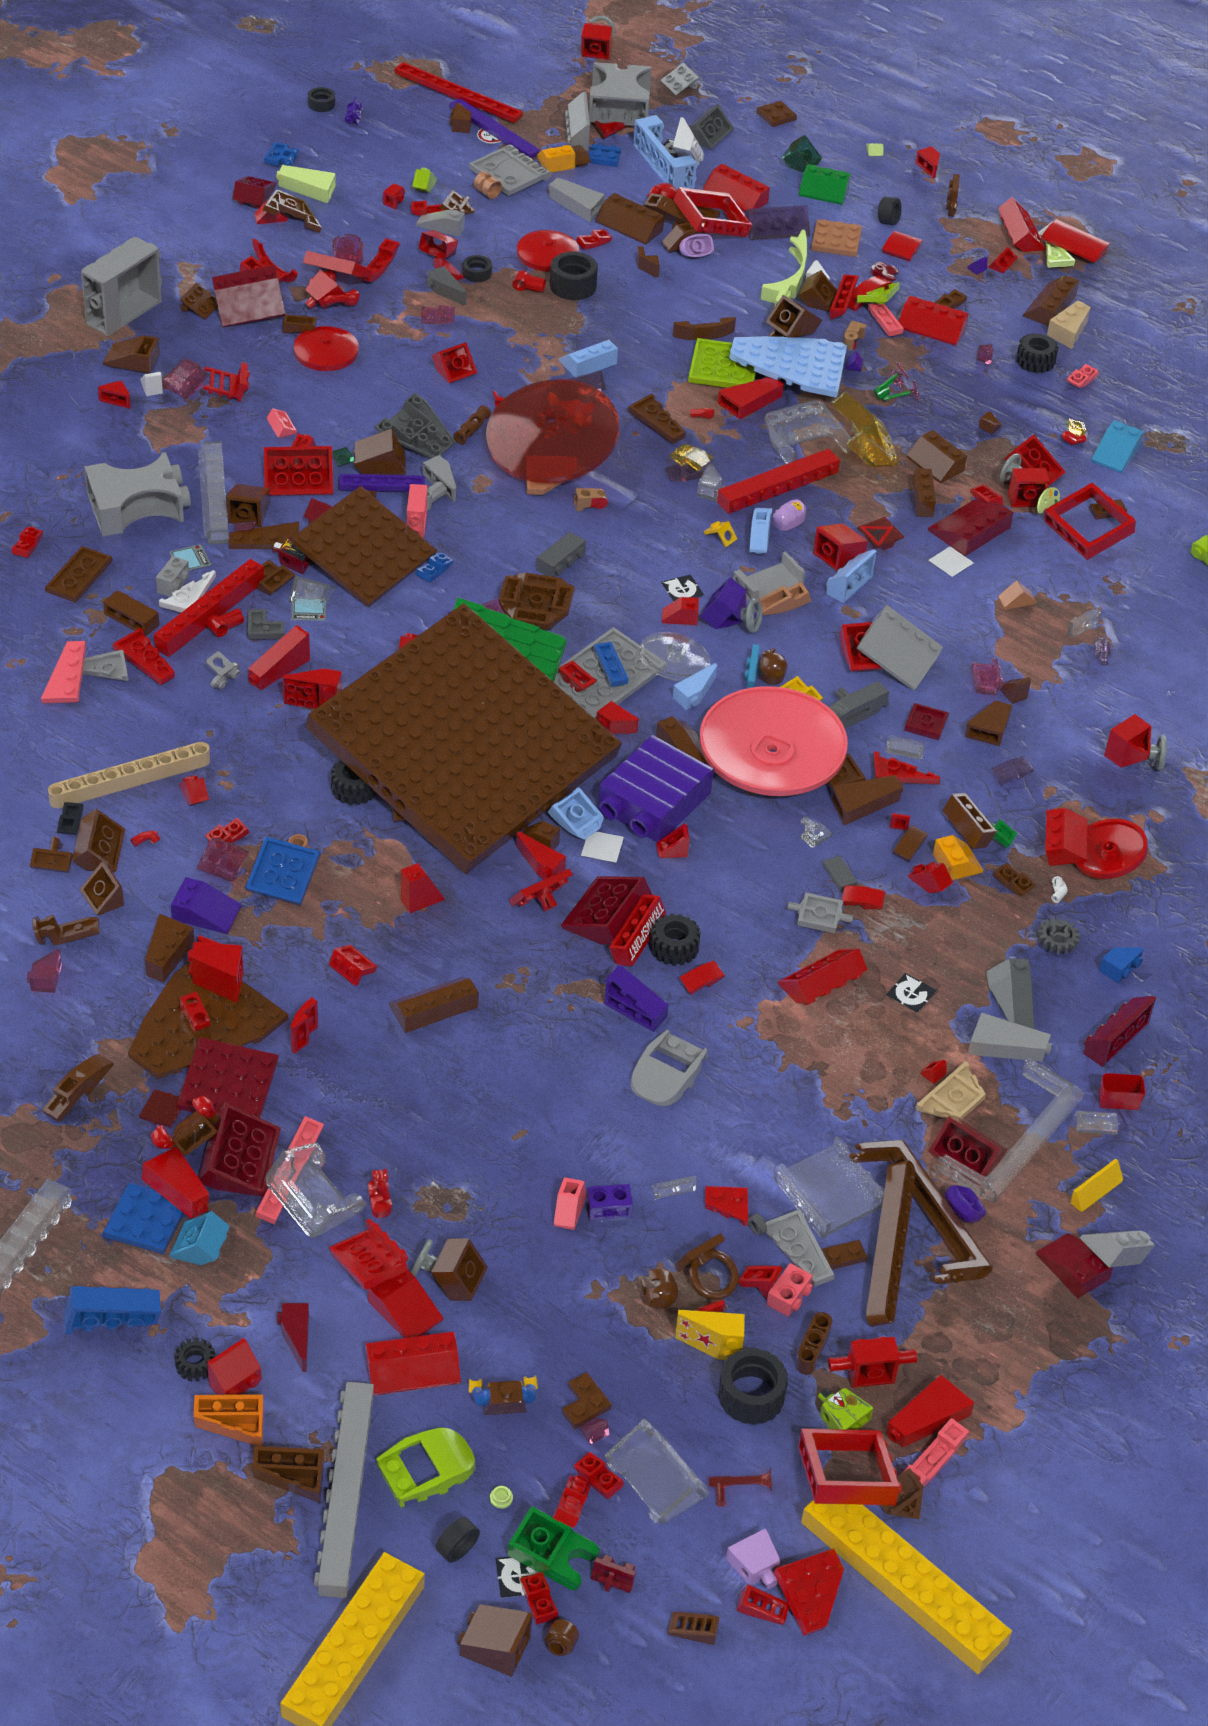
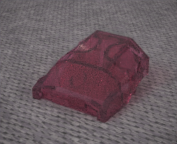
[162,358,206,400]
[196,838,249,881]

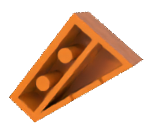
[193,1395,264,1446]

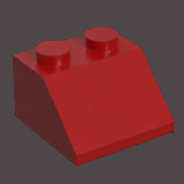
[207,1338,262,1395]

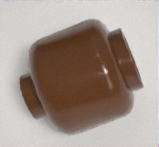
[545,1619,579,1656]

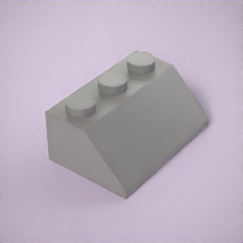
[1080,1231,1155,1267]

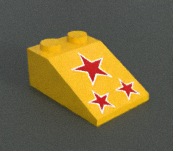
[675,1310,745,1361]

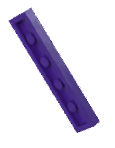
[339,474,425,492]

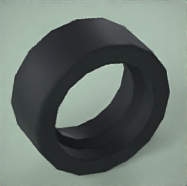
[308,87,335,112]
[462,255,492,282]
[436,1517,480,1563]

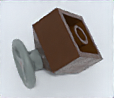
[411,1238,488,1301]

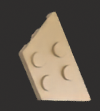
[916,1061,986,1120]

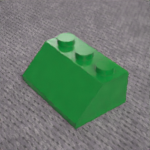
[799,165,851,205]

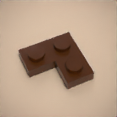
[562,1372,612,1430]

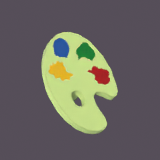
[1037,487,1060,514]

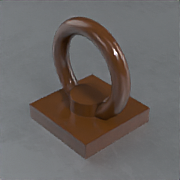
[674,1233,739,1300]

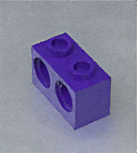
[587,1184,633,1220]

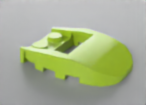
[376,1428,475,1508]

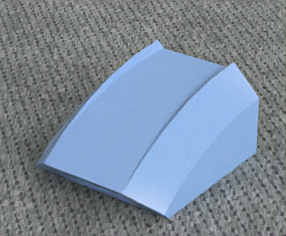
[548,788,604,840]

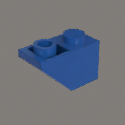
[1099,947,1144,983]

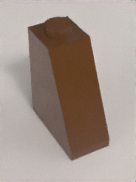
[965,700,1013,746]

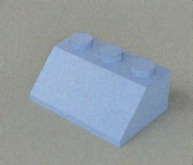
[559,340,618,379]
[826,549,877,603]

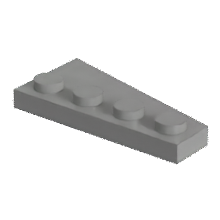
[766,1209,835,1287]

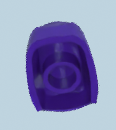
[945,1185,987,1223]

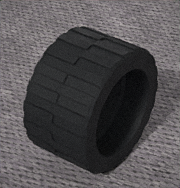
[550,251,598,300]
[718,1348,788,1425]

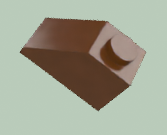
[522,821,560,850]

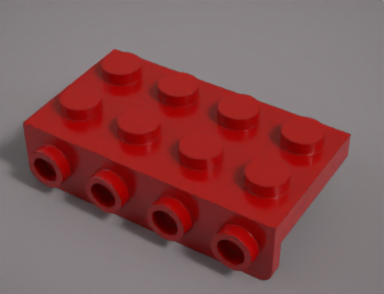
[329,1219,408,1290]

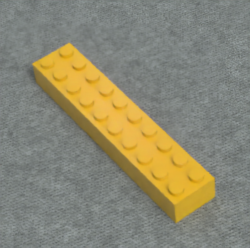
[801,1500,1012,1675]

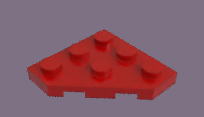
[773,1548,844,1636]

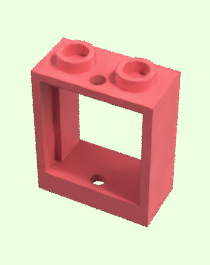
[407,484,427,538]

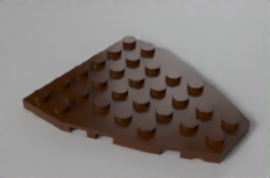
[128,962,289,1079]

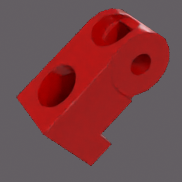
[180,991,210,1032]

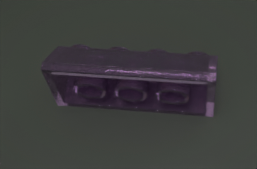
[744,205,810,240]

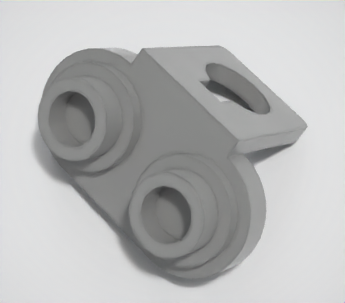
[206,651,240,690]

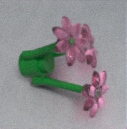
[874,362,919,402]

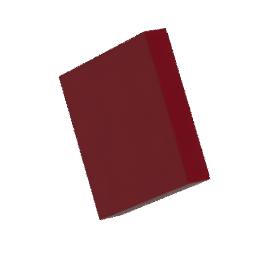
[904,703,949,741]

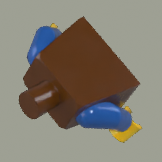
[469,1375,538,1415]

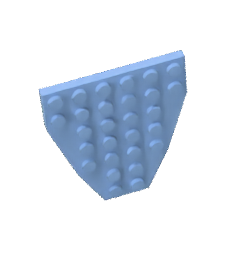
[729,336,847,398]

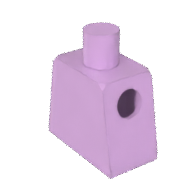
[726,1529,780,1589]

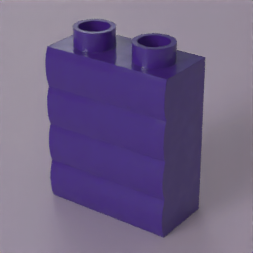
[598,735,714,842]

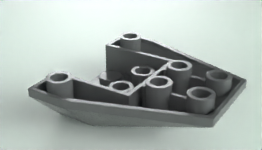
[374,393,456,459]

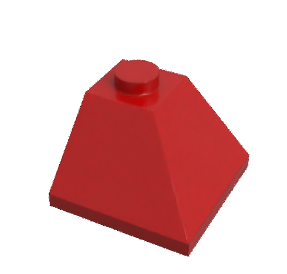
[431,342,478,383]

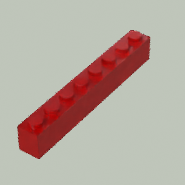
[717,448,840,514]
[154,558,264,658]

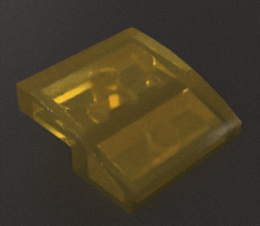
[670,444,714,471]

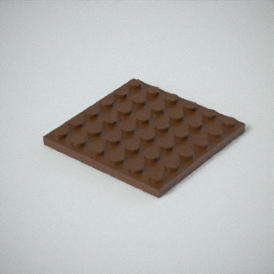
[291,486,437,608]

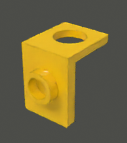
[704,521,737,547]

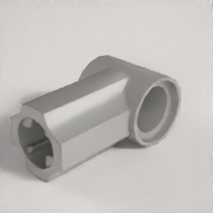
[427,481,447,510]

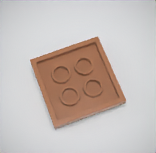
[811,219,862,257]

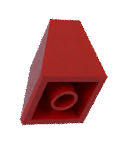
[813,523,868,571]
[188,942,244,1002]

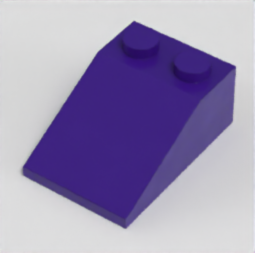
[171,877,242,935]

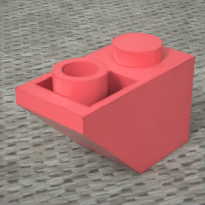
[554,1177,587,1230]

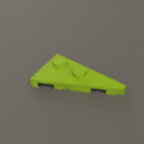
[857,283,900,304]

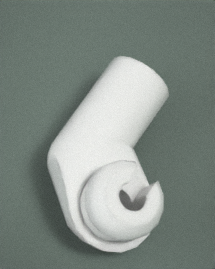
[1051,876,1068,903]

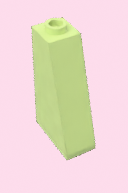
[276,165,336,203]

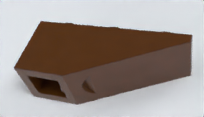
[644,193,689,223]

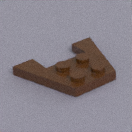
[263,189,322,233]

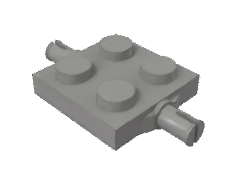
[787,893,854,934]

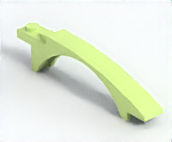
[761,230,807,308]

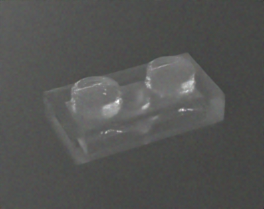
[1067,608,1101,638]
[1075,1111,1118,1135]

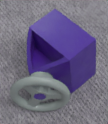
[699,577,762,633]

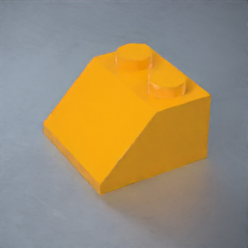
[536,145,576,173]
[933,835,983,880]

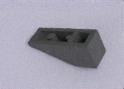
[426,266,467,306]

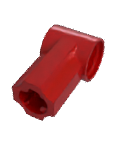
[512,270,546,293]
[206,608,244,637]

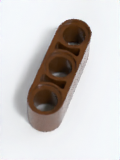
[796,1312,833,1375]

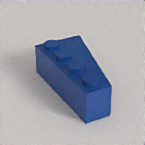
[64,1286,161,1334]

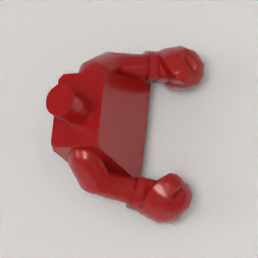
[305,270,360,309]

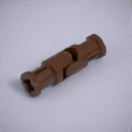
[453,405,491,445]

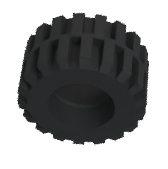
[1016,333,1059,373]
[331,760,377,805]
[650,914,701,966]

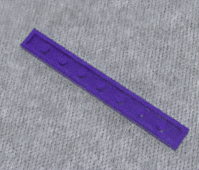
[449,98,540,158]

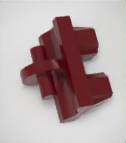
[591,1555,636,1593]

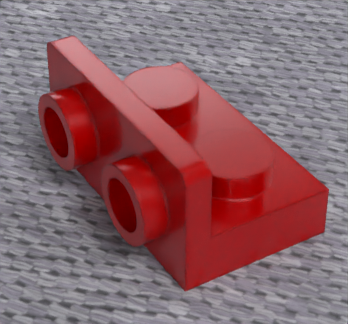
[329,944,377,986]

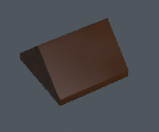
[79,861,124,916]

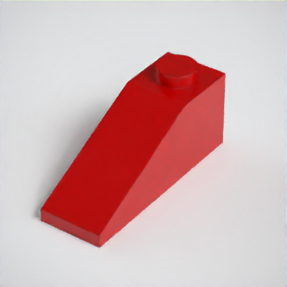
[516,831,566,879]

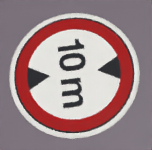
[477,129,501,143]

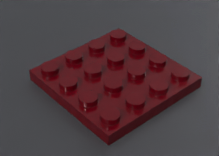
[177,1037,279,1118]

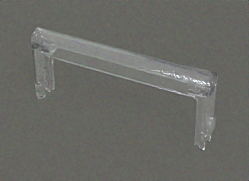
[936,1058,1083,1203]

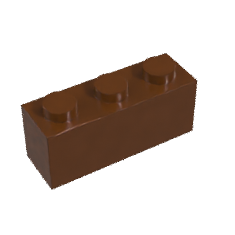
[912,468,936,517]
[103,590,159,637]
[942,793,997,849]

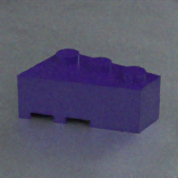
[604,964,669,1032]

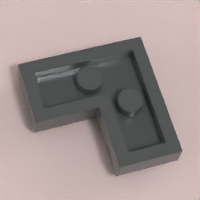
[248,609,284,639]

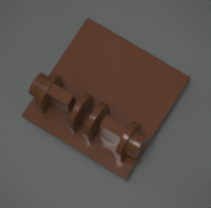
[180,282,218,320]

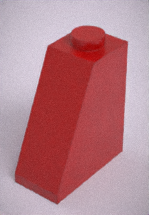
[401,863,444,913]

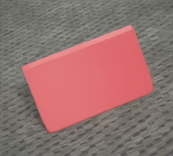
[267,409,297,437]

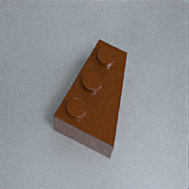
[145,913,195,983]
[252,1446,325,1503]

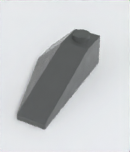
[986,959,1034,1029]

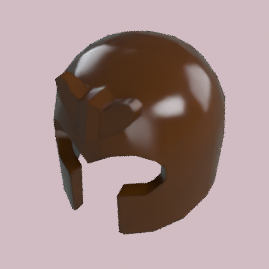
[758,648,788,685]
[640,1269,678,1309]

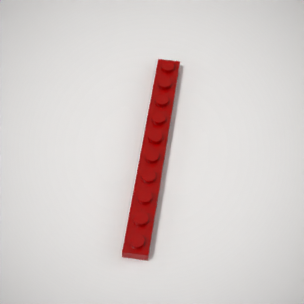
[395,62,523,123]

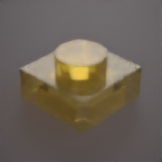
[1066,418,1087,435]

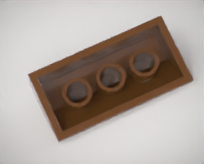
[596,193,664,245]
[1023,275,1080,326]
[389,977,479,1033]

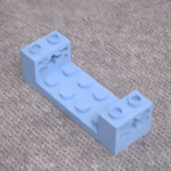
[633,115,698,190]

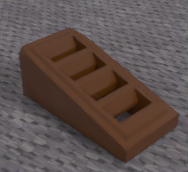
[282,314,317,333]
[668,1612,720,1645]

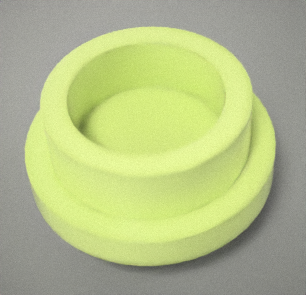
[490,1486,513,1509]

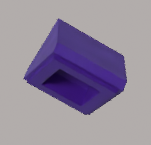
[967,257,988,275]
[845,351,863,372]

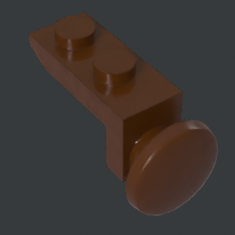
[32,915,100,946]

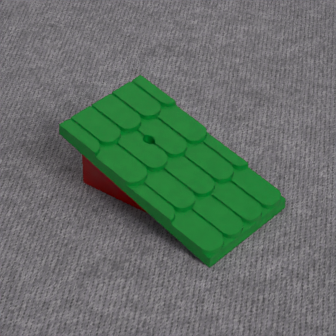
[453,598,567,682]

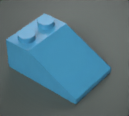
[1091,420,1144,473]

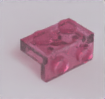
[971,658,1003,695]

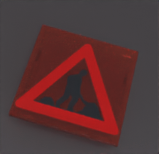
[857,517,904,550]

